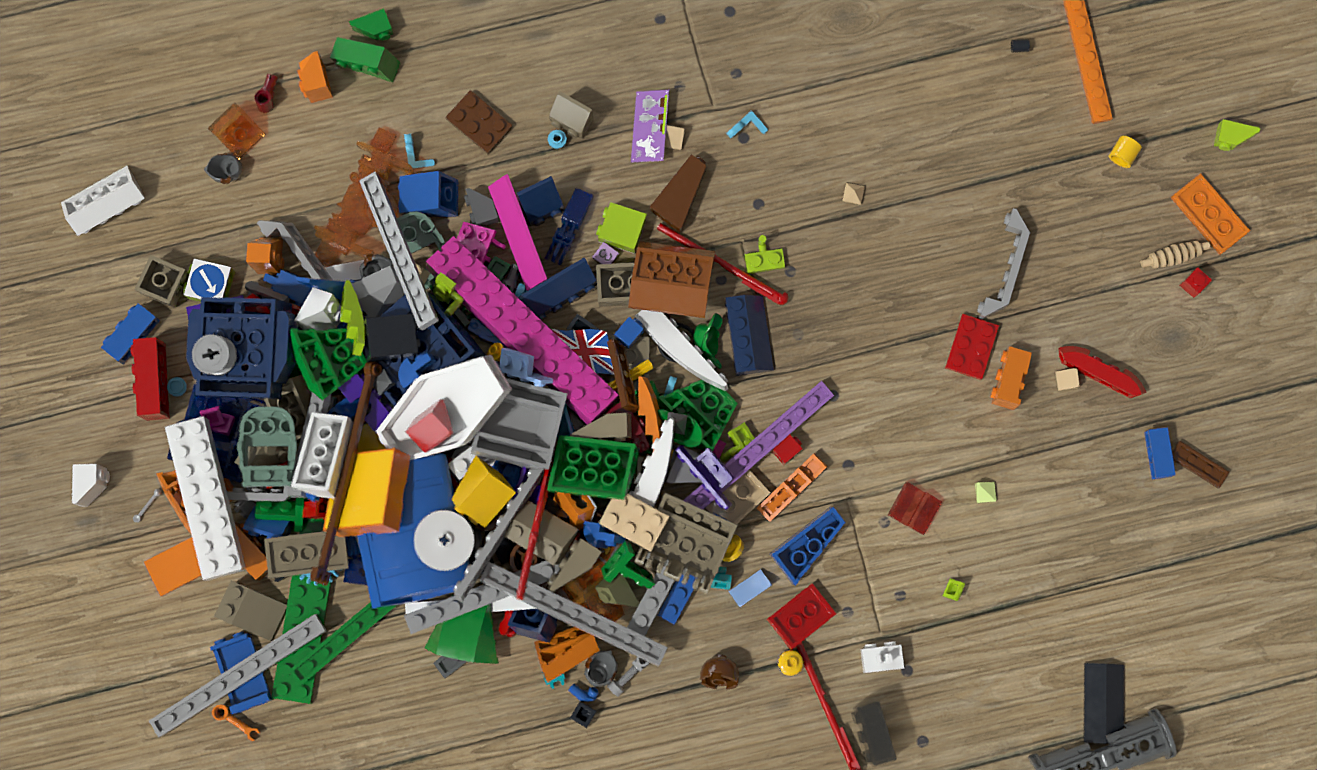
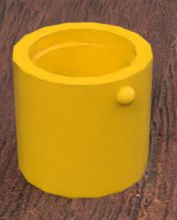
[1109,136,1142,168]

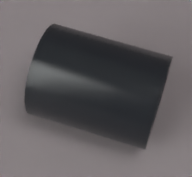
[1011,39,1030,53]

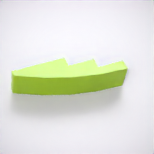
[340,280,365,356]

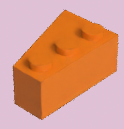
[246,237,284,275]
[990,346,1032,410]
[234,521,268,581]

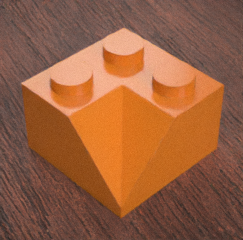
[298,51,333,103]

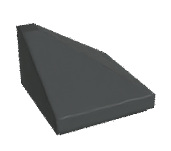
[373,368,396,396]

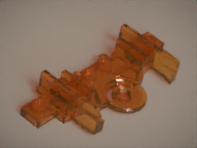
[314,127,414,267]

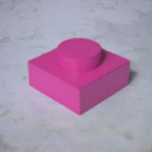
[211,413,236,436]

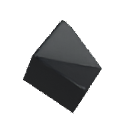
[570,701,597,728]

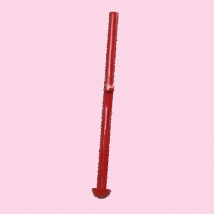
[657,223,789,305]
[516,458,554,600]
[796,642,862,770]

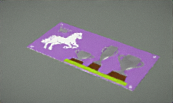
[631,90,669,162]

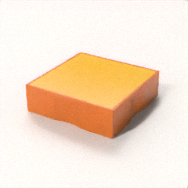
[323,448,411,537]

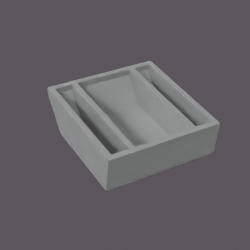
[471,378,567,470]

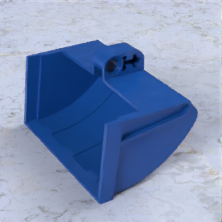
[357,453,470,608]

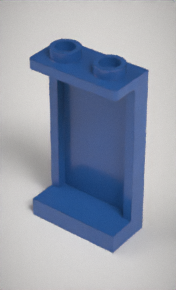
[210,631,273,714]

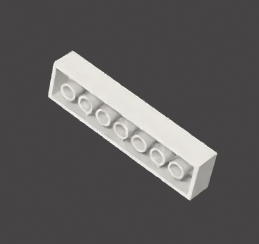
[165,417,246,581]

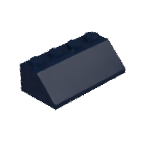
[518,258,597,321]
[725,295,774,376]

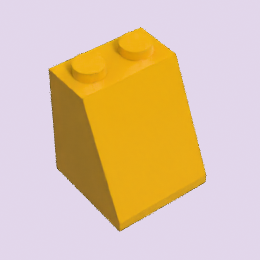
[452,455,516,527]

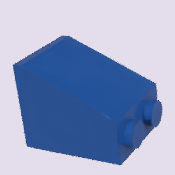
[398,171,458,217]

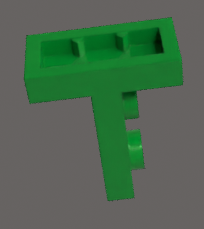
[255,498,304,532]
[601,541,655,589]

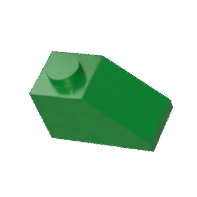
[349,8,394,41]

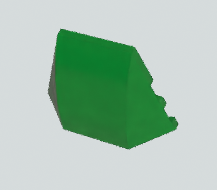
[290,329,367,401]
[657,380,738,451]
[424,594,499,664]

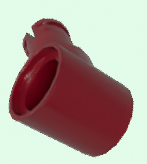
[254,74,278,113]

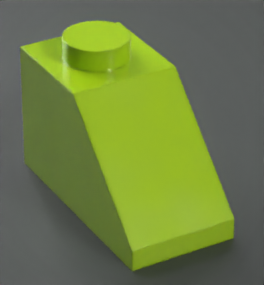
[1214,119,1260,151]

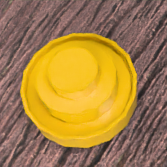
[722,534,744,562]

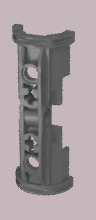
[1028,708,1176,770]

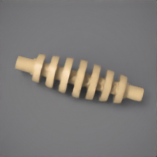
[1140,241,1210,269]

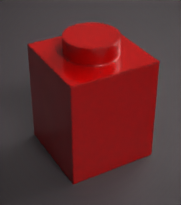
[1179,267,1212,298]
[771,434,802,465]

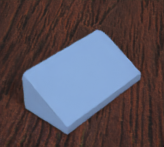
[729,569,772,608]

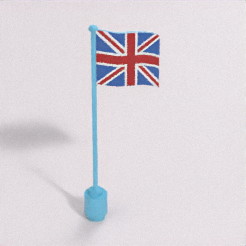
[551,329,614,434]

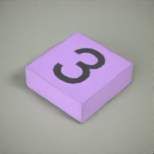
[592,242,619,264]

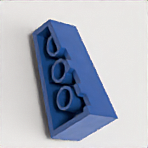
[769,507,845,586]

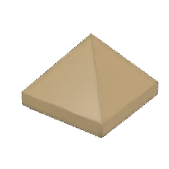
[843,183,865,205]

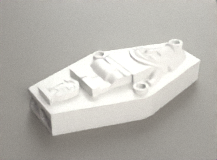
[376,355,512,460]

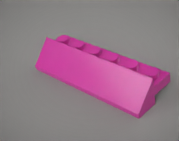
[488,174,547,291]

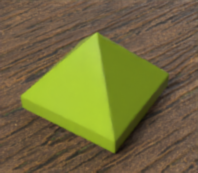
[943,578,965,601]

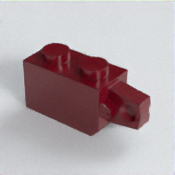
[605,402,652,453]

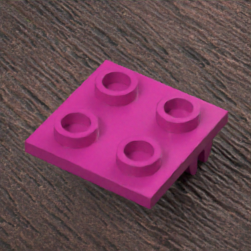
[457,222,506,264]

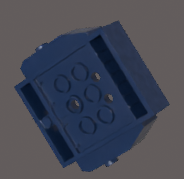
[362,292,486,407]
[186,297,300,399]

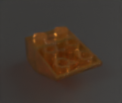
[562,561,625,622]

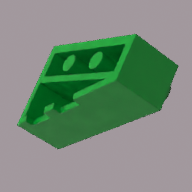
[329,37,401,82]

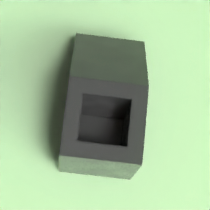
[464,188,500,227]

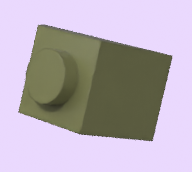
[595,573,639,607]

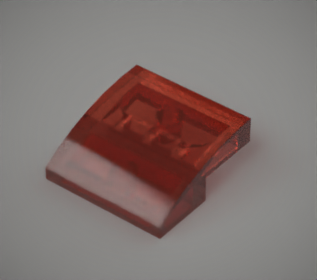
[887,482,942,535]

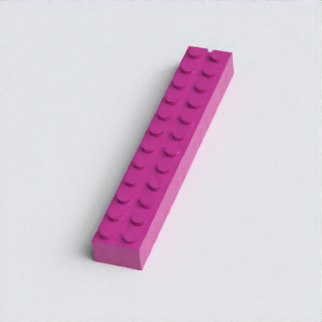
[426,236,618,425]

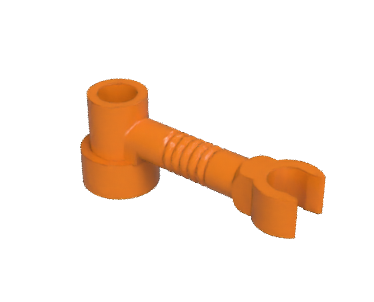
[212,704,261,741]

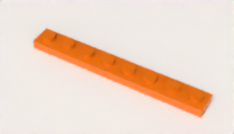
[1063,0,1113,124]

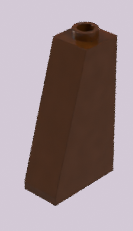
[650,154,706,234]

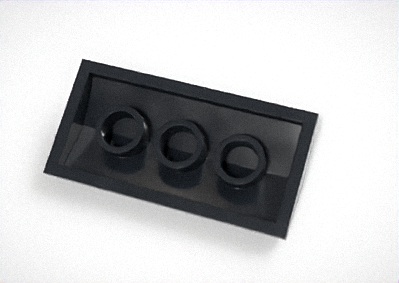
[1083,663,1124,744]

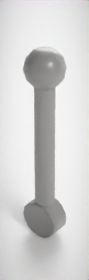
[133,489,161,522]

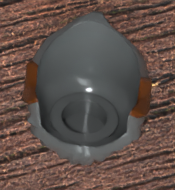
[204,153,243,184]
[360,254,393,279]
[584,650,618,687]

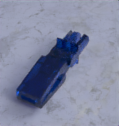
[544,188,594,266]

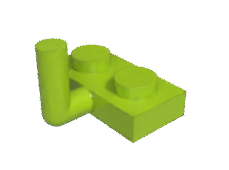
[744,235,785,274]
[433,272,464,316]
[720,422,755,462]

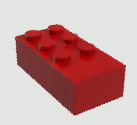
[131,337,170,421]

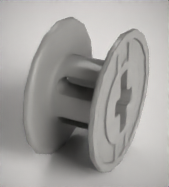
[192,335,237,375]

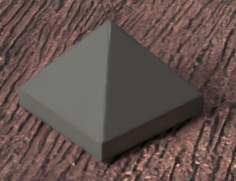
[667,412,688,435]

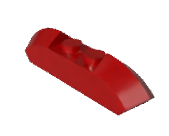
[1058,346,1147,399]

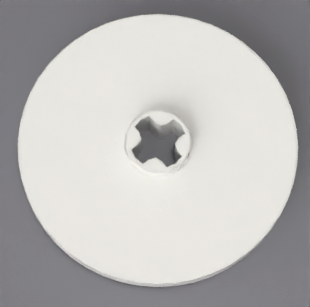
[414,510,474,571]

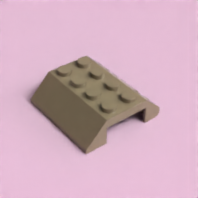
[635,493,737,594]

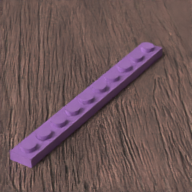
[683,381,834,510]

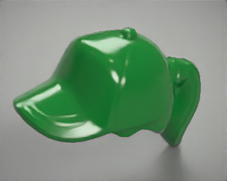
[693,313,722,369]
[657,409,703,447]

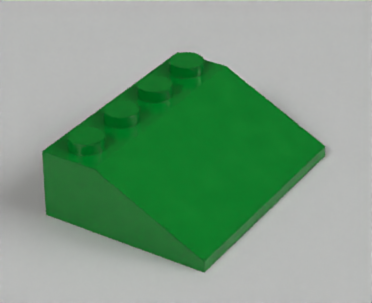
[547,435,639,500]

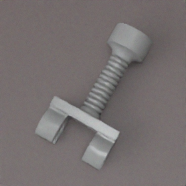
[608,657,650,697]

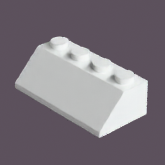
[61,166,144,236]
[291,412,354,499]

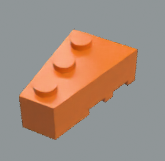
[534,627,600,683]

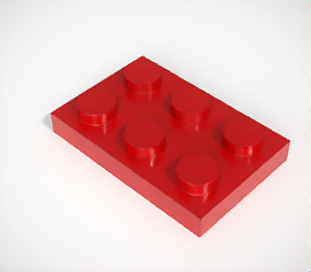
[945,314,999,380]
[766,583,836,650]

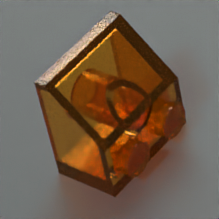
[207,102,265,159]

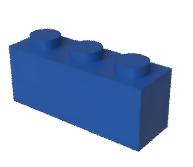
[101,303,160,365]

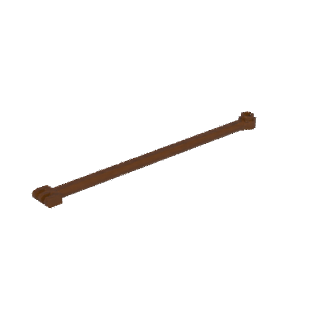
[310,361,382,586]

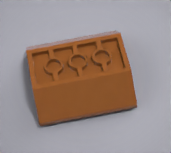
[628,241,715,318]

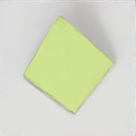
[975,482,996,503]

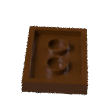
[445,90,513,154]

